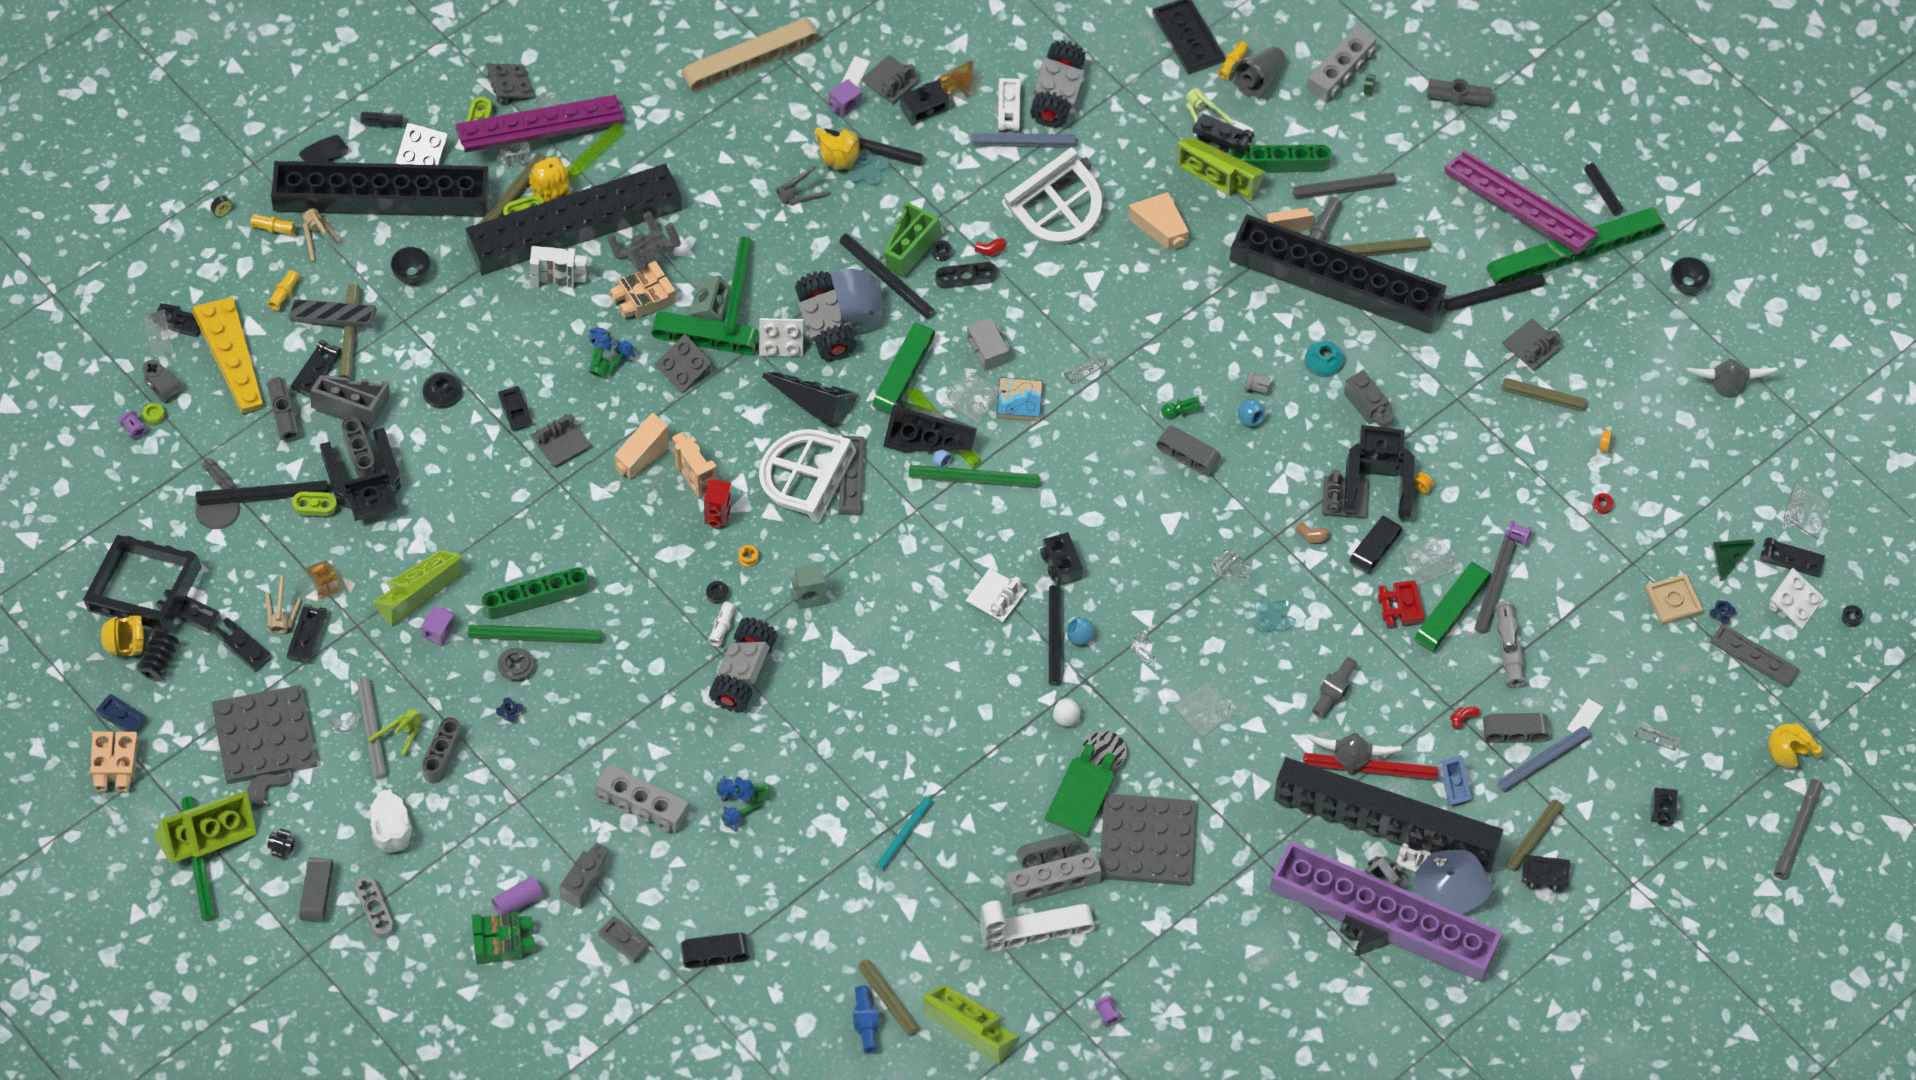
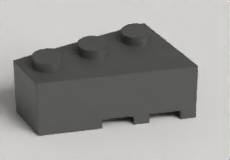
[311,375,389,429]

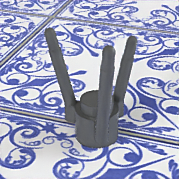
[776,165,831,205]

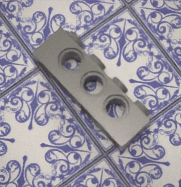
[1306,26,1377,102]
[595,764,689,834]
[1005,851,1101,906]

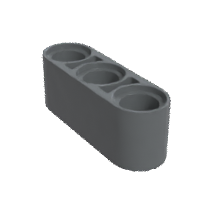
[341,417,376,478]
[1156,426,1221,476]
[1483,713,1550,743]
[422,717,461,784]
[1016,833,1086,869]
[299,857,333,921]

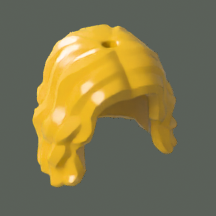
[529,157,571,202]

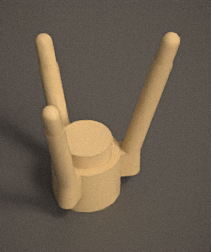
[302,209,341,262]
[265,575,301,634]

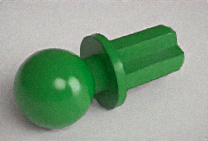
[1161,397,1201,420]

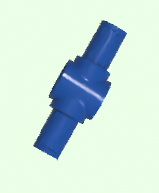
[853,985,879,1054]

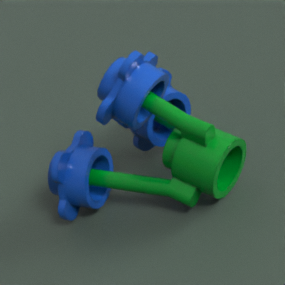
[588,327,637,378]
[716,776,770,832]

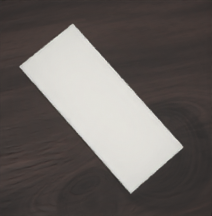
[841,56,870,87]
[1567,698,1604,733]

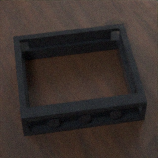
[83,535,202,632]

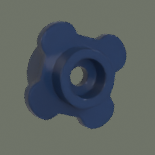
[1709,600,1736,624]
[496,697,523,722]

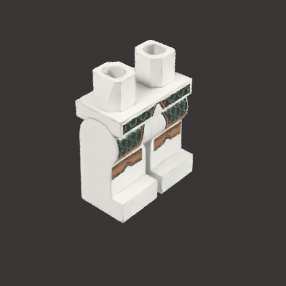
[530,246,587,288]

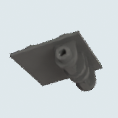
[861,54,920,104]
[486,63,536,105]
[1502,318,1563,370]
[654,334,712,393]
[530,414,591,467]
[1322,470,1368,518]

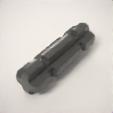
[202,458,236,489]

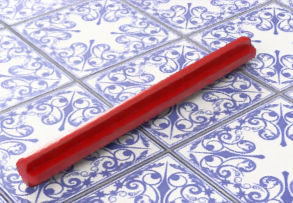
[1303,753,1438,780]

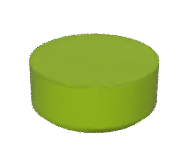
[142,403,165,426]

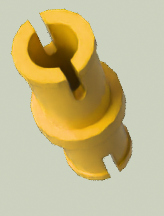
[1217,41,1249,80]
[250,214,296,236]
[267,270,300,311]

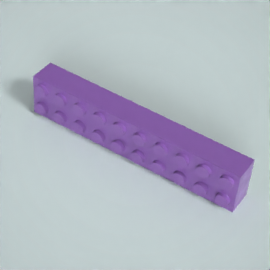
[1269,841,1503,982]

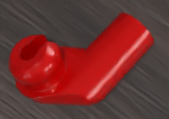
[974,237,1006,256]
[1450,706,1479,728]

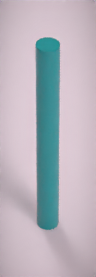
[875,797,932,871]

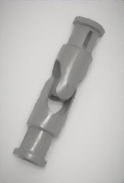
[1494,601,1526,688]

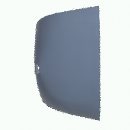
[830,269,883,334]
[1415,850,1492,914]

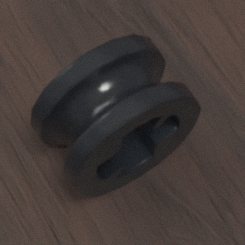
[932,240,951,262]
[1842,605,1863,627]

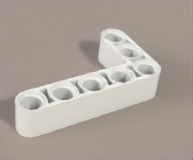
[980,901,1095,952]

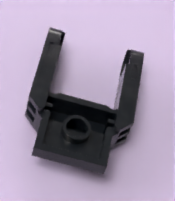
[1343,425,1415,520]
[319,428,401,521]

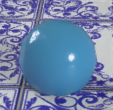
[1238,399,1265,427]
[1066,617,1094,645]

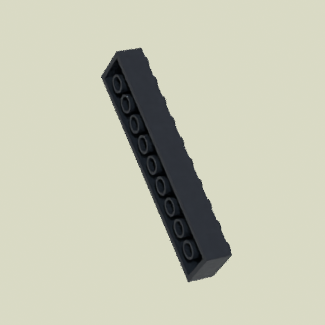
[271,161,490,216]
[465,163,682,276]
[1229,214,1447,333]
[1274,757,1504,873]

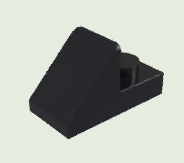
[1340,915,1388,956]

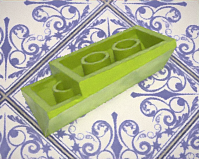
[1177,137,1266,201]
[372,550,461,627]
[154,791,257,863]
[923,984,1019,1065]

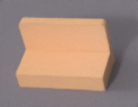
[1266,208,1314,232]

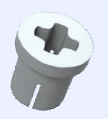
[1244,369,1271,394]

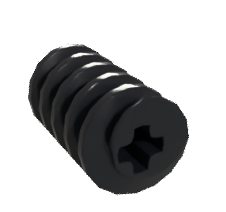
[137,630,180,682]

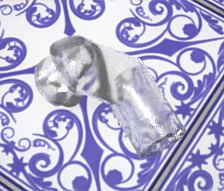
[1132,631,1155,665]
[329,711,363,733]

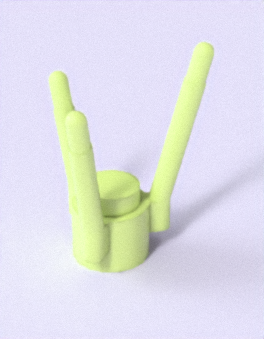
[1186,88,1234,125]

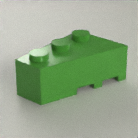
[884,201,942,277]

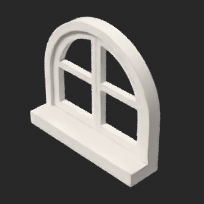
[1004,147,1102,244]
[759,429,856,523]

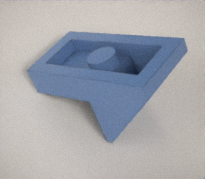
[1438,755,1472,805]

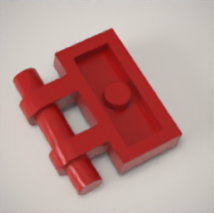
[1377,580,1424,628]

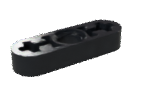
[935,262,997,289]

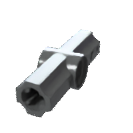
[1427,79,1491,106]
[267,377,299,442]

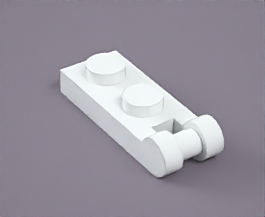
[998,78,1020,132]

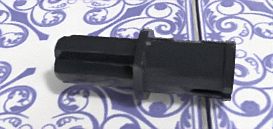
[360,111,403,128]

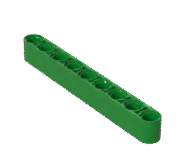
[1486,207,1666,285]

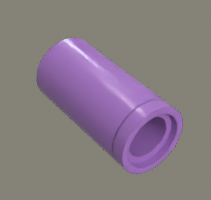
[491,876,543,915]

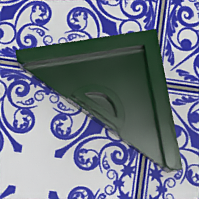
[1712,539,1754,581]

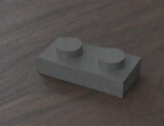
[598,916,649,963]

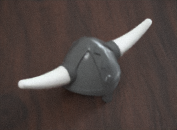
[1687,359,1778,398]
[1307,733,1402,774]

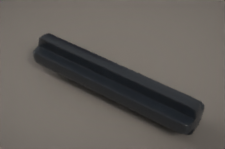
[1584,162,1623,216]

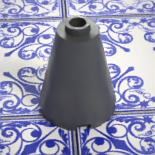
[1231,46,1285,98]

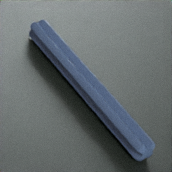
[971,133,1076,147]
[1497,726,1591,791]

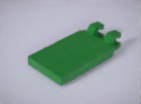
[1045,743,1116,838]

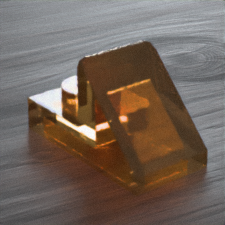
[937,60,974,98]
[306,560,339,598]

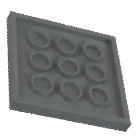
[211,685,317,784]
[1100,793,1196,886]

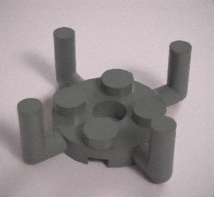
[607,211,681,271]

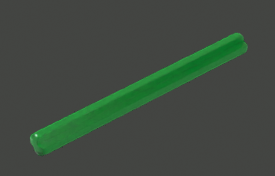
[724,236,751,334]
[909,465,1039,487]
[468,624,602,643]
[181,796,215,921]

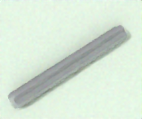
[357,677,386,779]

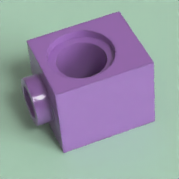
[828,79,862,117]
[421,606,455,646]

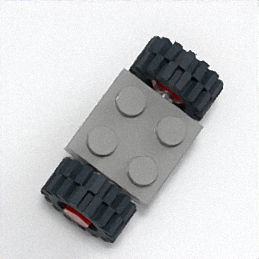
[1030,40,1086,128]
[795,271,857,362]
[709,617,778,712]

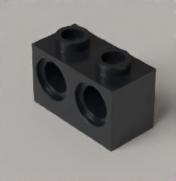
[1040,532,1083,586]

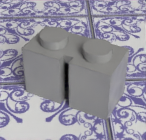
[967,318,1011,371]

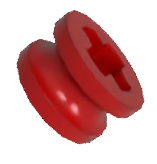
[1592,493,1614,514]

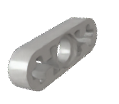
[355,877,394,939]

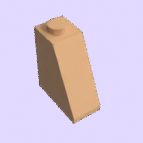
[1128,192,1189,250]
[615,413,669,480]

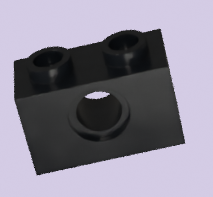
[900,80,949,126]

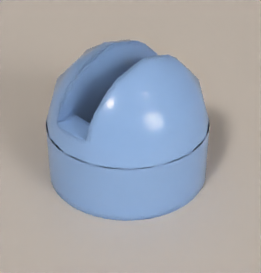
[933,450,952,467]

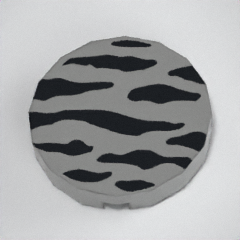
[1082,731,1126,772]

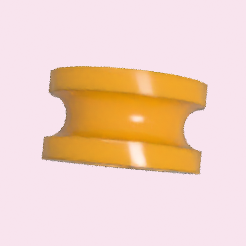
[1413,472,1434,494]
[738,545,758,567]

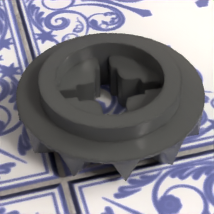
[498,648,534,681]

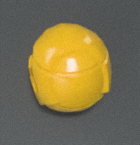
[815,128,860,170]
[101,615,144,656]
[1768,722,1823,768]

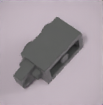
[1344,370,1394,428]
[559,842,609,909]

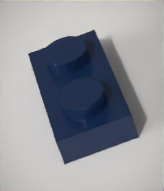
[96,693,147,732]

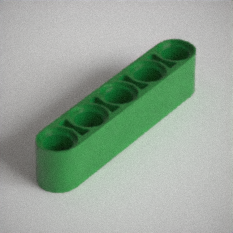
[1228,144,1331,173]
[651,311,759,355]
[872,322,935,414]
[1414,561,1492,652]
[482,567,589,620]

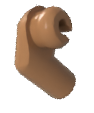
[1295,522,1329,543]

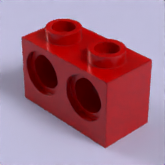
[704,479,732,528]

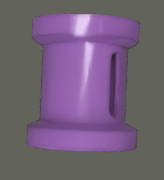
[119,410,148,439]
[1505,520,1532,546]
[1094,995,1123,1027]

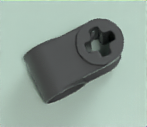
[142,360,182,402]

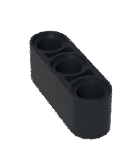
[1349,515,1403,574]
[680,932,750,969]

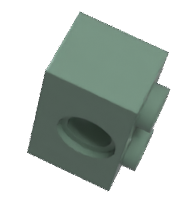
[688,275,731,321]
[791,563,825,609]

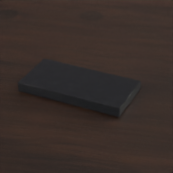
[1152,0,1226,75]

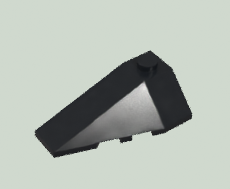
[762,371,858,425]
[883,400,978,452]

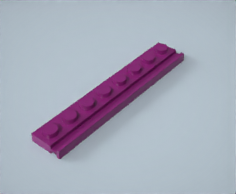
[455,94,626,153]
[1444,150,1598,254]

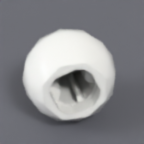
[1053,698,1081,727]

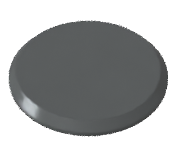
[195,501,240,529]

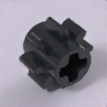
[267,828,295,859]

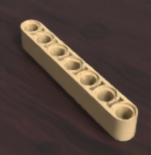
[681,18,820,92]

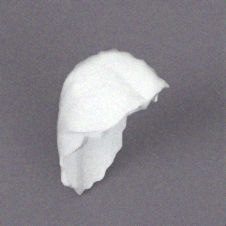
[370,789,412,853]

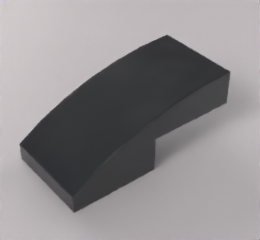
[299,134,349,162]
[153,303,200,337]
[498,386,532,430]

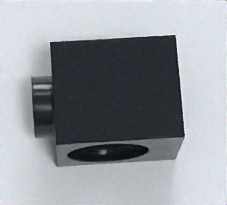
[1650,787,1677,825]

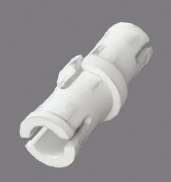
[708,602,736,647]

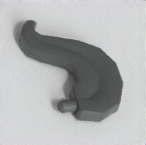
[247,770,292,807]

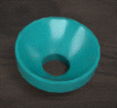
[1305,340,1344,377]

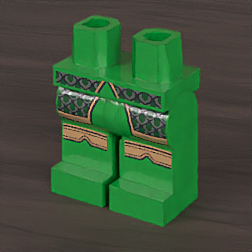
[472,912,535,965]

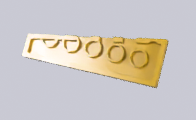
[192,297,263,414]

